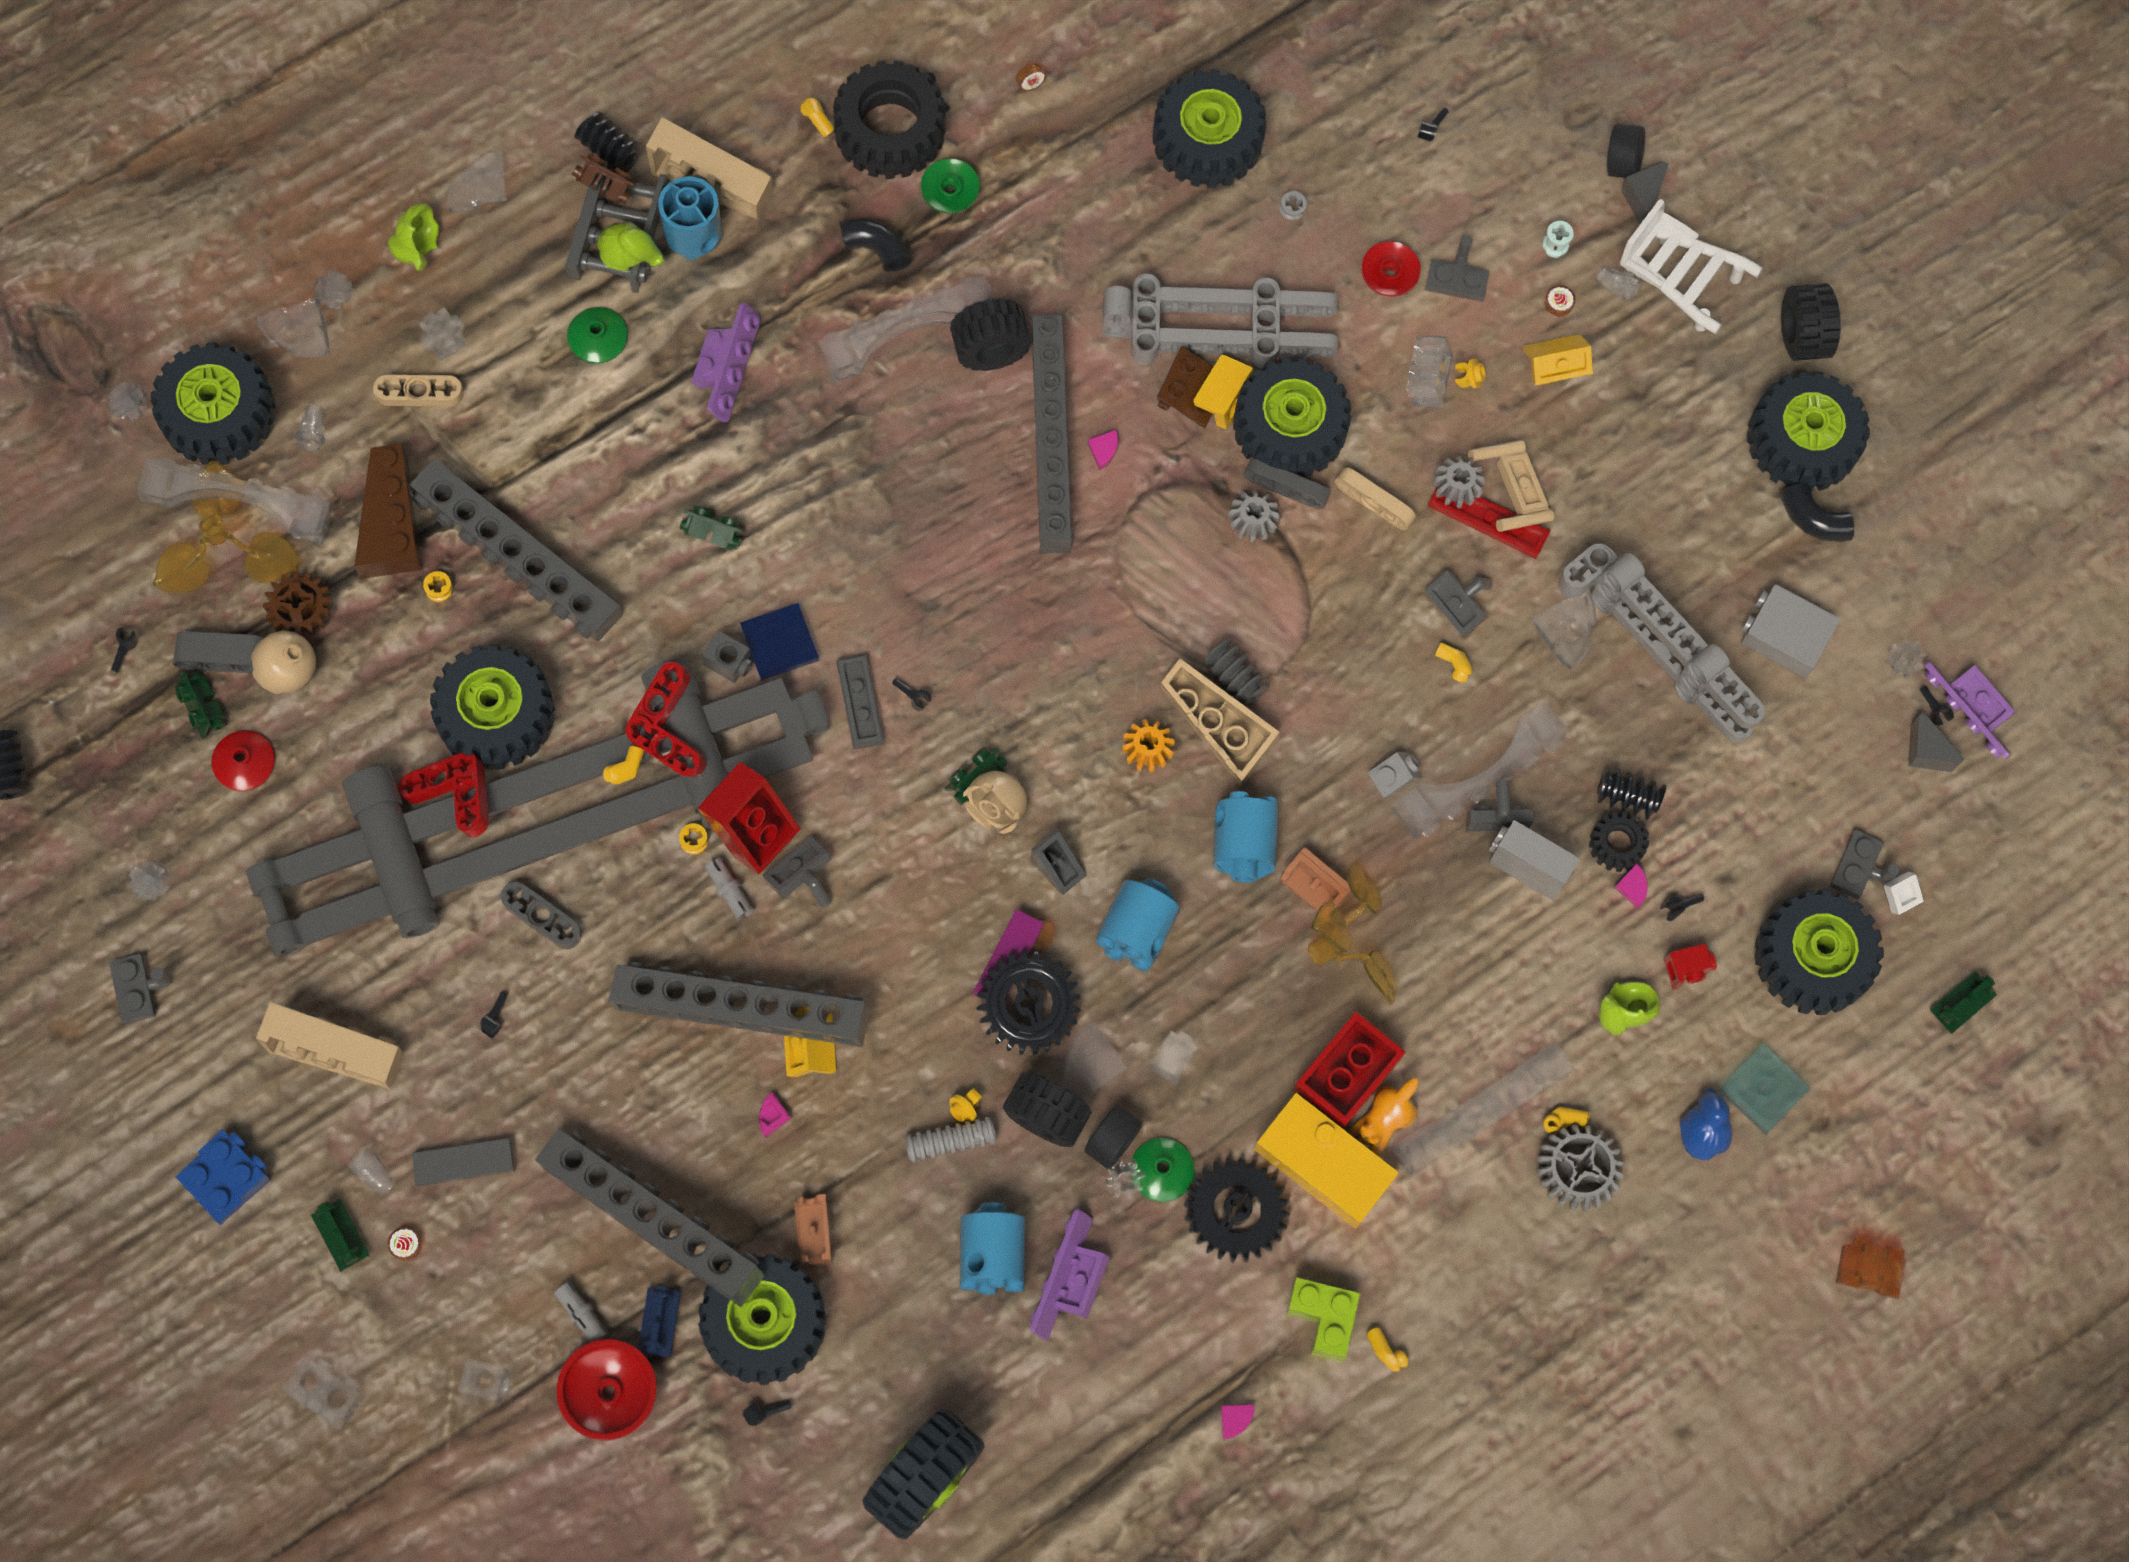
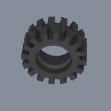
[1589,811,1650,872]

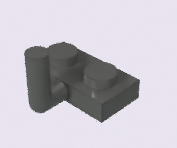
[1425,236,1490,302]
[1424,570,1493,637]
[1465,780,1533,831]
[1829,829,1900,900]
[762,836,832,907]
[109,953,171,1025]

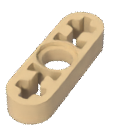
[373,375,464,407]
[1334,467,1416,530]

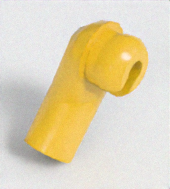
[800,98,834,137]
[1435,642,1473,683]
[603,746,644,785]
[1543,1107,1590,1134]
[1366,1328,1409,1372]

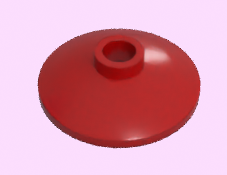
[1361,241,1421,297]
[211,730,275,791]

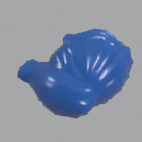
[1680,1088,1732,1161]

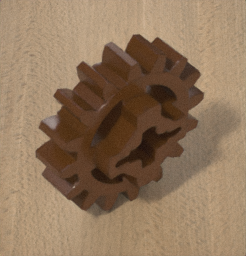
[263,571,333,637]

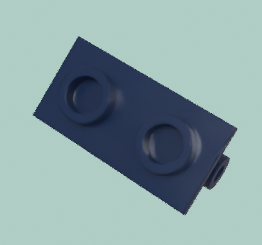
[638,1286,680,1357]

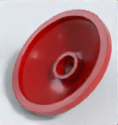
[556,1339,657,1441]

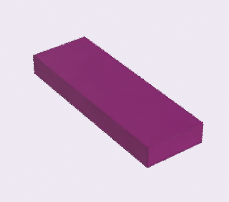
[973,909,1045,1001]

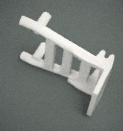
[1620,199,1763,334]

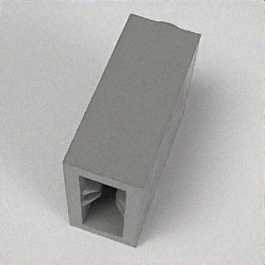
[1741,584,1840,678]
[1489,820,1580,901]

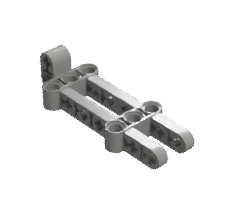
[1102,273,1338,369]
[1558,543,1765,743]

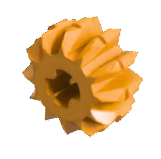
[1122,719,1175,773]

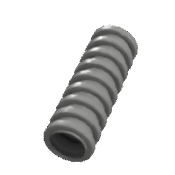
[905,1116,996,1163]

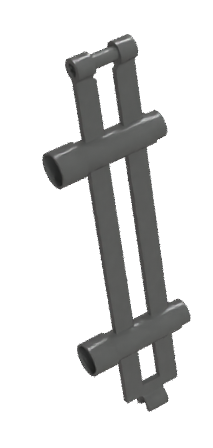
[245,658,829,957]

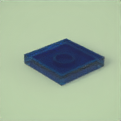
[740,603,819,681]

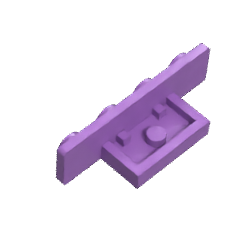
[691,303,761,422]
[1924,661,2016,759]
[1030,1209,1110,1340]

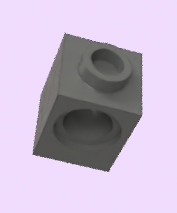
[701,630,753,683]

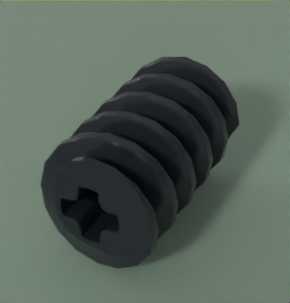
[574,111,639,173]
[0,730,29,800]
[1597,765,1667,820]

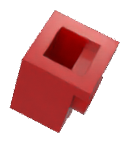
[1663,943,1717,990]

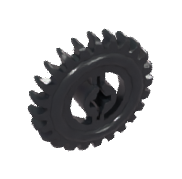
[976,950,1081,1055]
[1184,1156,1290,1263]

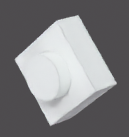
[1884,871,1924,915]

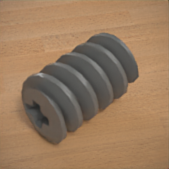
[1204,638,1270,706]

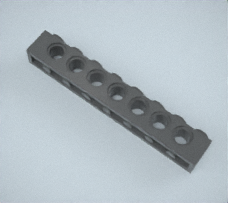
[1032,315,1071,554]
[409,459,622,642]
[608,962,870,1048]
[535,1129,765,1308]

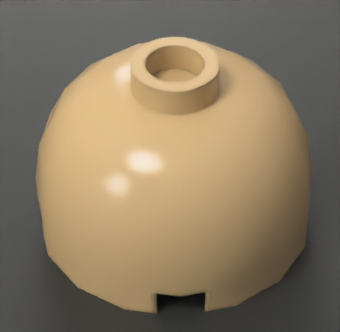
[251,630,316,694]
[963,770,1027,834]

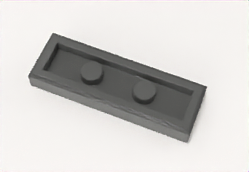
[836,654,884,750]
[412,1138,515,1187]

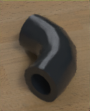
[839,218,912,272]
[1780,483,1854,542]

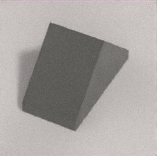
[1621,162,1669,224]
[1908,712,1965,772]
[1031,829,1086,895]

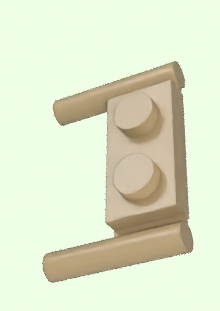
[1468,440,1554,532]

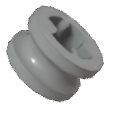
[1279,191,1307,220]

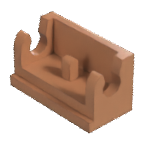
[1280,847,1353,920]
[794,1194,832,1268]

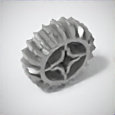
[1537,1124,1624,1212]

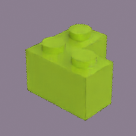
[1285,1277,1360,1363]

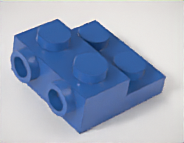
[176,1129,270,1225]

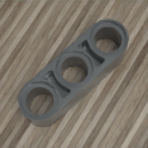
[173,631,263,673]

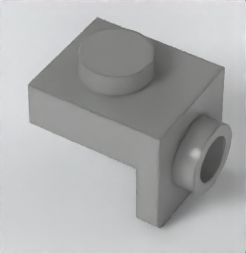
[1368,752,1423,799]

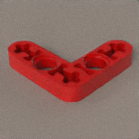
[626,662,706,778]
[398,752,489,838]

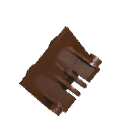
[572,153,635,204]
[1157,346,1213,429]

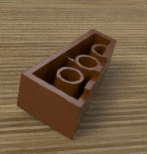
[354,443,422,579]

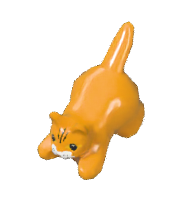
[1349,1078,1419,1156]

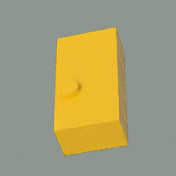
[1254,1093,1399,1229]

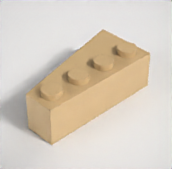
[646,117,773,219]
[1161,659,1280,788]
[256,1002,404,1089]

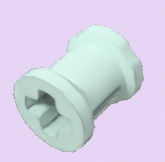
[1542,221,1574,258]

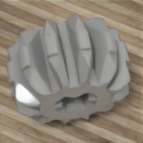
[1433,455,1485,509]
[1228,490,1280,543]

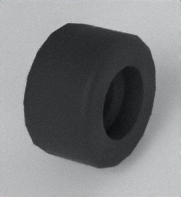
[1607,124,1645,178]
[1084,1105,1142,1169]

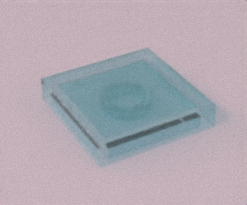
[1718,1044,1810,1135]

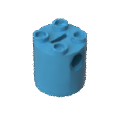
[658,176,723,260]
[1213,791,1278,883]
[1095,878,1180,972]
[960,1203,1025,1295]

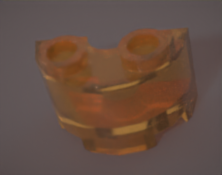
[1835,1238,1906,1300]

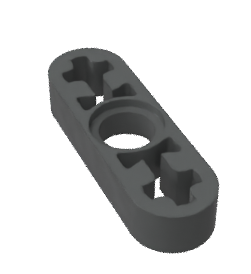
[1243,459,1330,509]
[501,882,581,949]

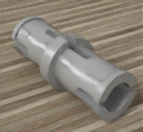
[704,857,754,921]
[554,1281,610,1343]

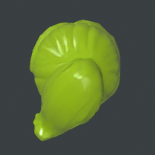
[388,203,439,271]
[597,222,664,271]
[1598,982,1660,1036]

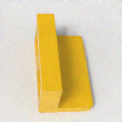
[1523,334,1593,385]
[1193,355,1254,430]
[784,1007,836,1077]

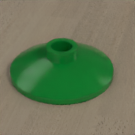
[920,159,980,214]
[567,307,628,364]
[1130,1138,1194,1202]

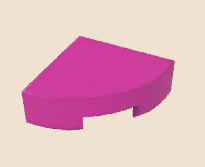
[1088,430,1118,470]
[1615,864,1648,909]
[759,1092,791,1138]
[1221,1405,1255,1440]

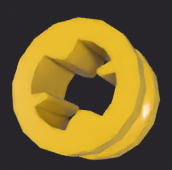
[423,571,453,602]
[679,823,708,854]

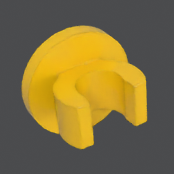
[1455,358,1486,389]
[949,1088,983,1123]

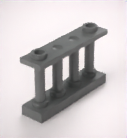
[565,162,667,293]

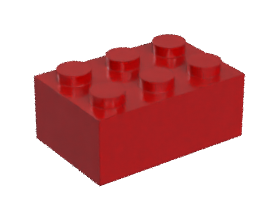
[698,762,801,875]
[1292,1012,1406,1129]

